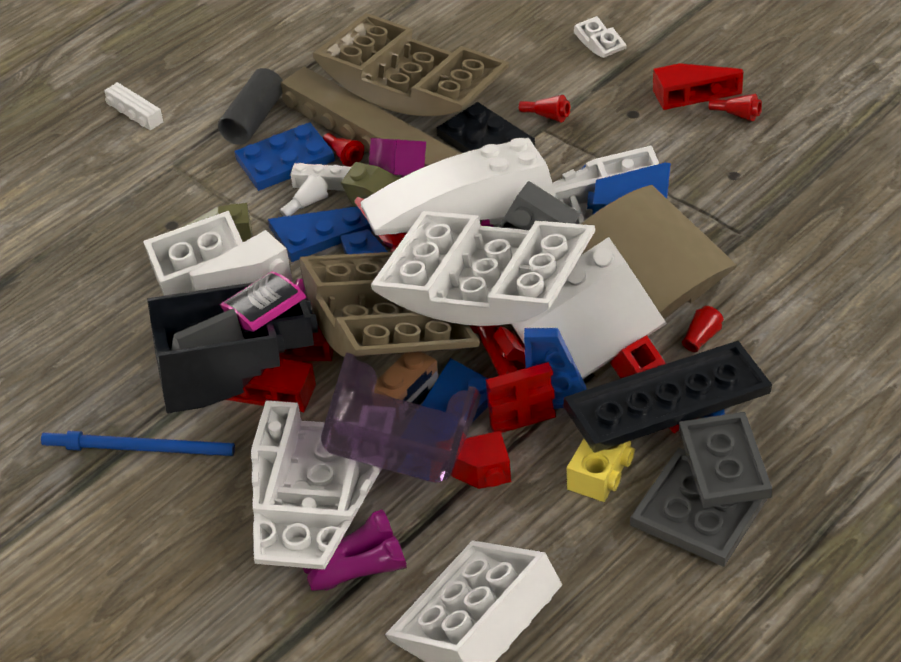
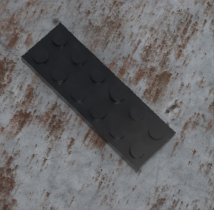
[563,341,772,453]

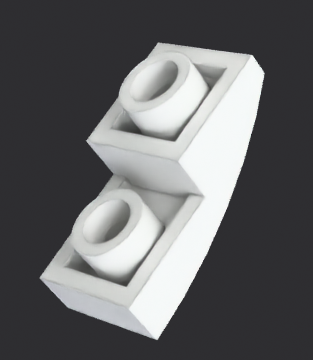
[574,16,627,58]

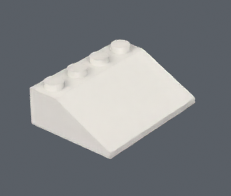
[512,237,666,379]
[385,540,562,662]

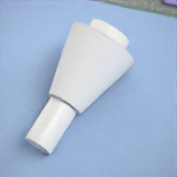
[280,174,329,217]

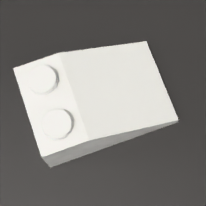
[143,211,243,296]
[189,230,292,291]

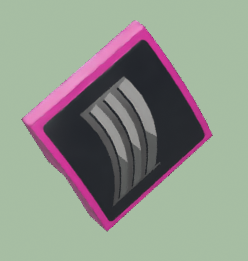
[220,271,306,332]

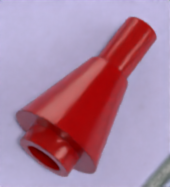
[709,93,762,122]
[518,95,571,123]
[323,133,364,167]

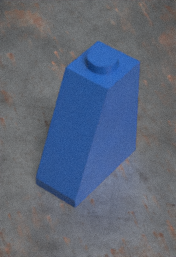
[587,163,671,215]

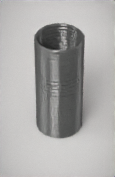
[218,68,283,145]

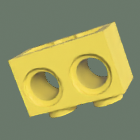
[566,439,635,502]

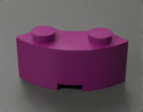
[369,138,426,178]

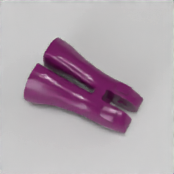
[303,510,407,591]

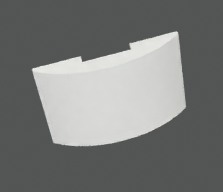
[371,211,595,326]

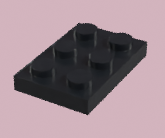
[436,102,535,153]

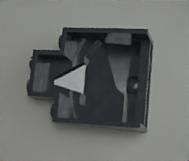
[147,282,318,413]

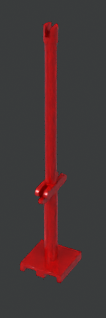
[469,325,556,433]

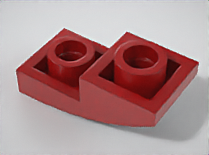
[493,326,526,370]

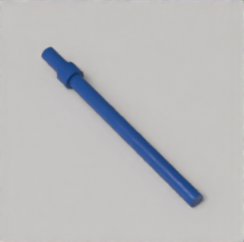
[41,431,235,456]

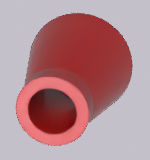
[682,305,724,353]

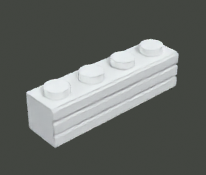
[104,82,163,131]
[291,163,352,191]

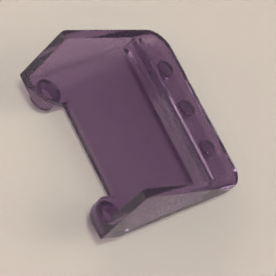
[321,352,481,483]

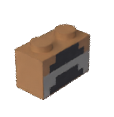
[371,352,438,425]

